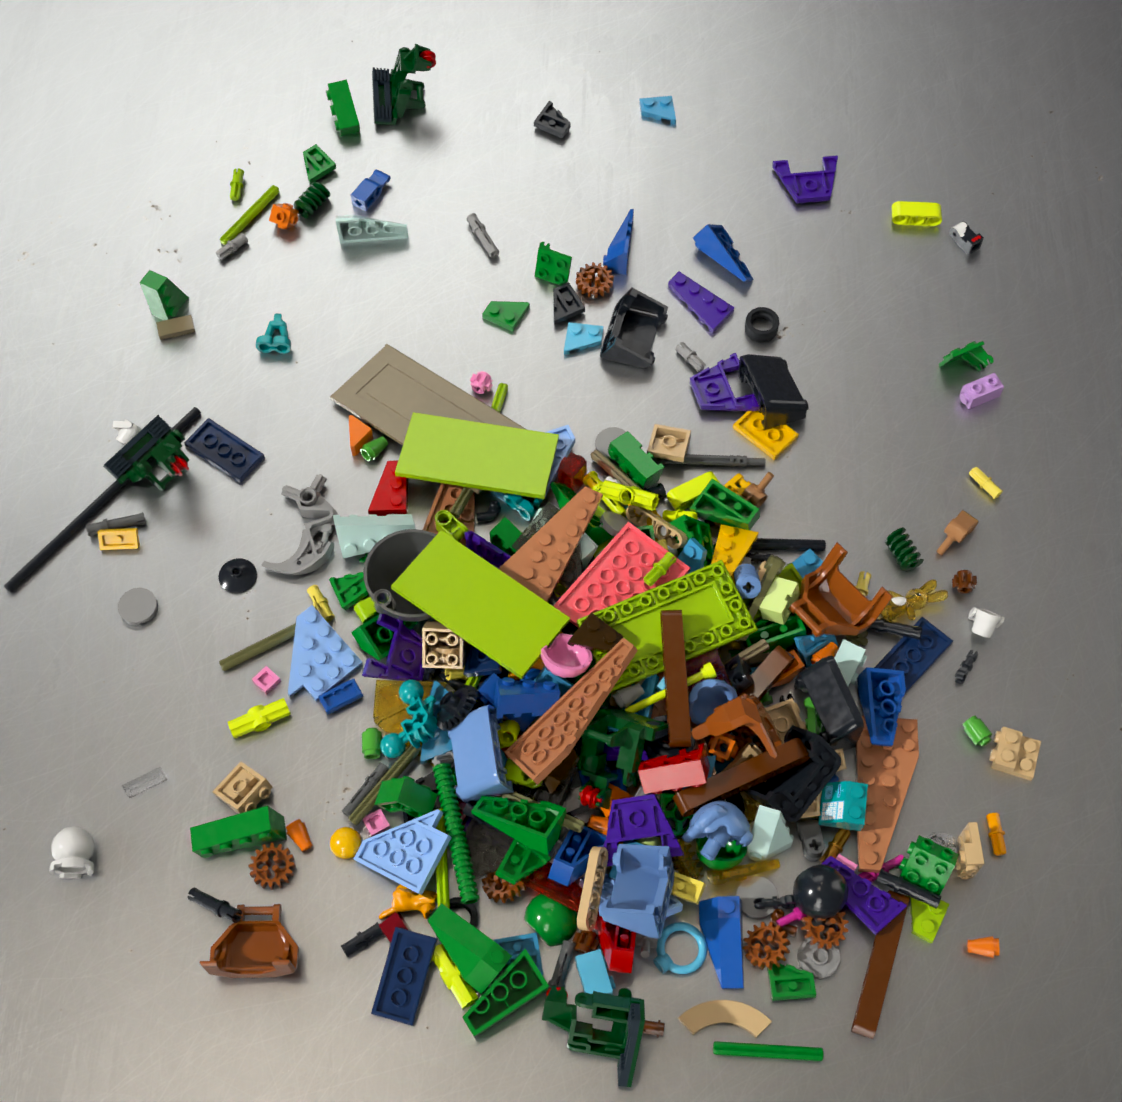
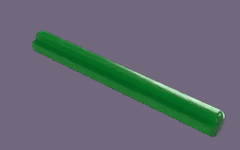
[713,1041,824,1061]

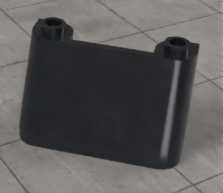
[600,287,668,369]
[738,354,809,430]
[744,725,841,822]

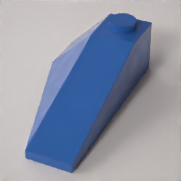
[603,209,634,275]
[693,224,754,282]
[857,667,906,747]
[699,896,744,989]

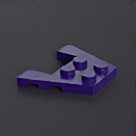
[772,155,838,204]
[689,353,759,411]
[362,613,425,682]
[604,794,684,867]

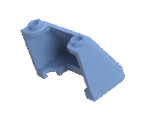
[448,705,514,803]
[599,844,674,939]

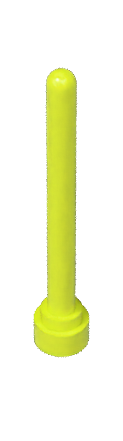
[625,662,717,713]

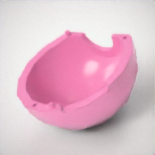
[541,633,593,678]

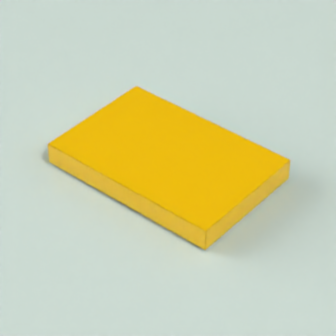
[733,402,799,460]

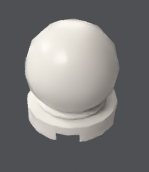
[49,826,95,879]

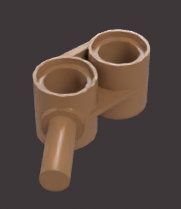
[739,472,774,508]
[936,510,979,556]

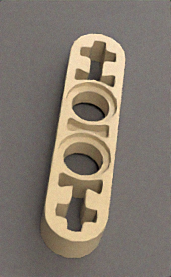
[626,505,688,549]
[577,846,608,931]

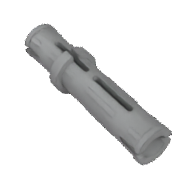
[466,213,500,258]

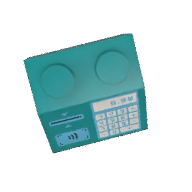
[818,781,868,831]

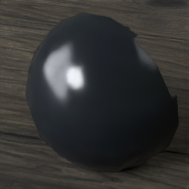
[793,864,848,920]

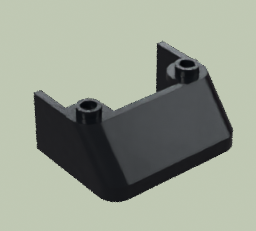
[794,655,864,751]

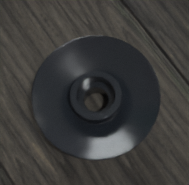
[218,558,257,594]

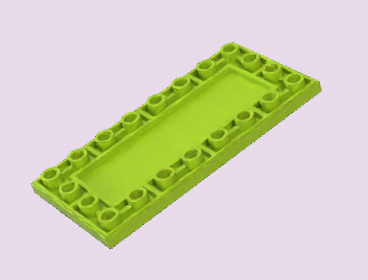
[395,412,559,499]
[391,530,570,679]
[577,560,757,693]

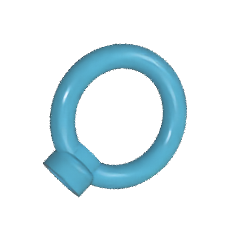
[653,922,707,974]

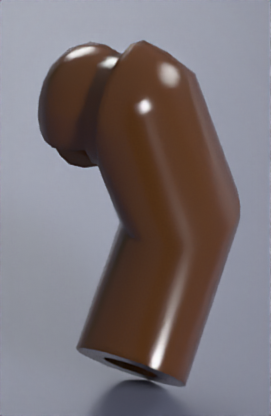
[771,908,798,937]

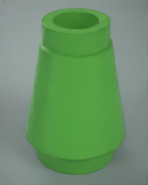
[360,436,388,461]

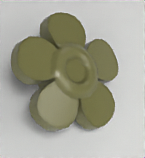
[846,630,868,646]

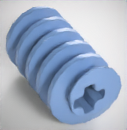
[734,563,761,599]

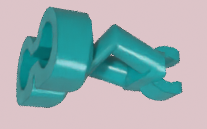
[255,313,291,354]
[504,493,543,521]

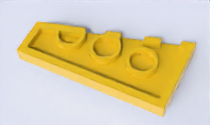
[711,524,759,578]

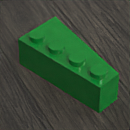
[190,806,287,858]
[462,949,549,1038]

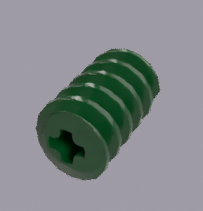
[293,182,331,219]
[885,527,924,571]

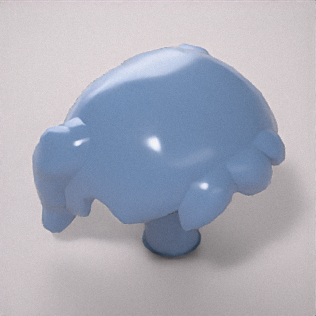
[682,801,753,861]

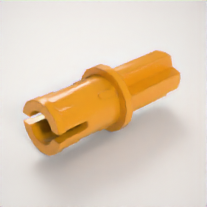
[986,813,1006,856]

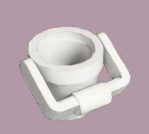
[112,419,142,445]
[968,607,1005,638]

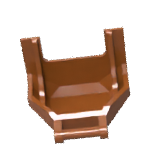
[789,542,893,637]
[691,693,783,758]
[200,904,299,978]

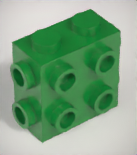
[899,835,959,896]

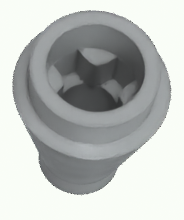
[612,683,644,709]

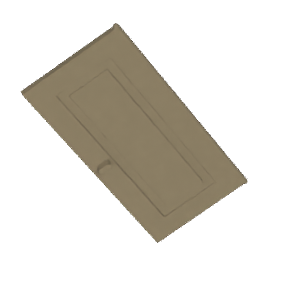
[330,344,527,494]

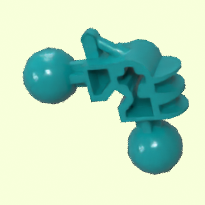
[380,679,438,758]

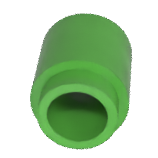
[962,715,992,747]
[362,728,382,759]

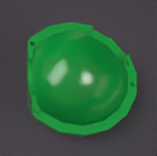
[696,836,747,871]
[524,890,578,947]

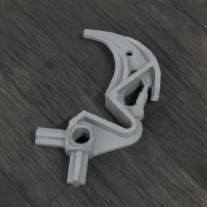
[262,474,338,575]

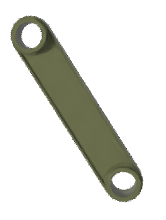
[738,555,786,642]

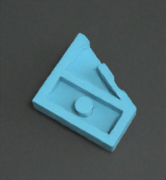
[564,322,604,355]

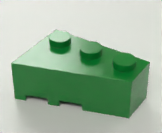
[326,79,360,136]
[139,270,189,321]
[608,431,664,489]
[490,517,529,555]

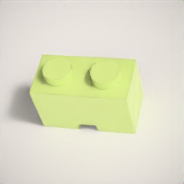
[759,577,800,625]

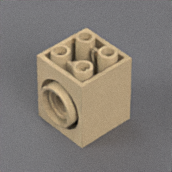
[422,618,469,669]

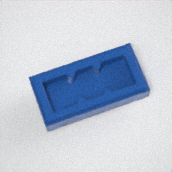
[318,678,364,715]

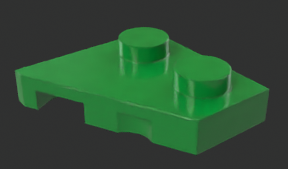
[303,144,336,184]
[482,301,530,331]
[329,572,369,610]
[495,839,551,885]
[767,964,817,1001]

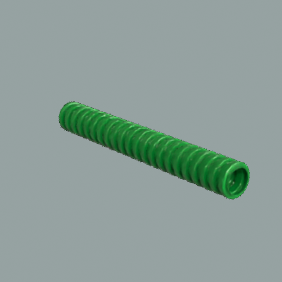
[433,763,480,904]

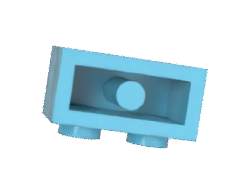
[575,949,616,995]

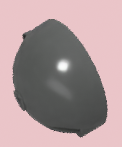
[363,529,436,622]

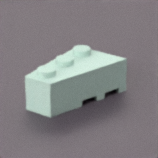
[834,639,867,688]

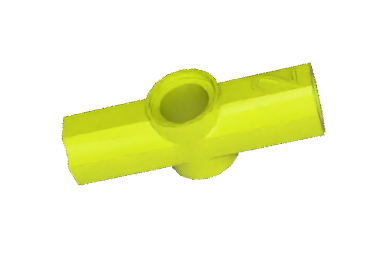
[600,480,659,511]
[227,698,291,739]
[432,944,478,1009]

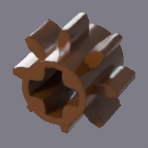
[952,570,977,594]
[572,930,599,954]

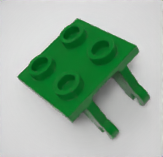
[534,242,572,286]
[939,341,994,371]

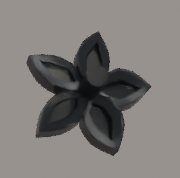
[421,668,436,685]

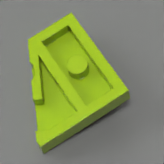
[910,897,950,943]

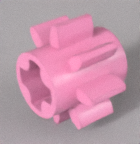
[470,371,493,394]

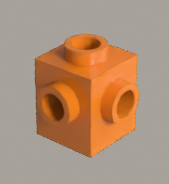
[269,203,299,229]
[708,733,739,763]

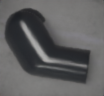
[476,501,501,523]

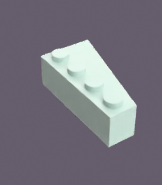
[333,514,415,558]

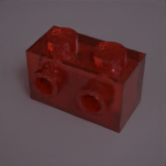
[558,452,587,493]

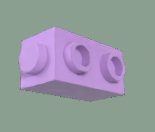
[959,373,1004,409]

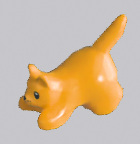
[379,884,437,919]

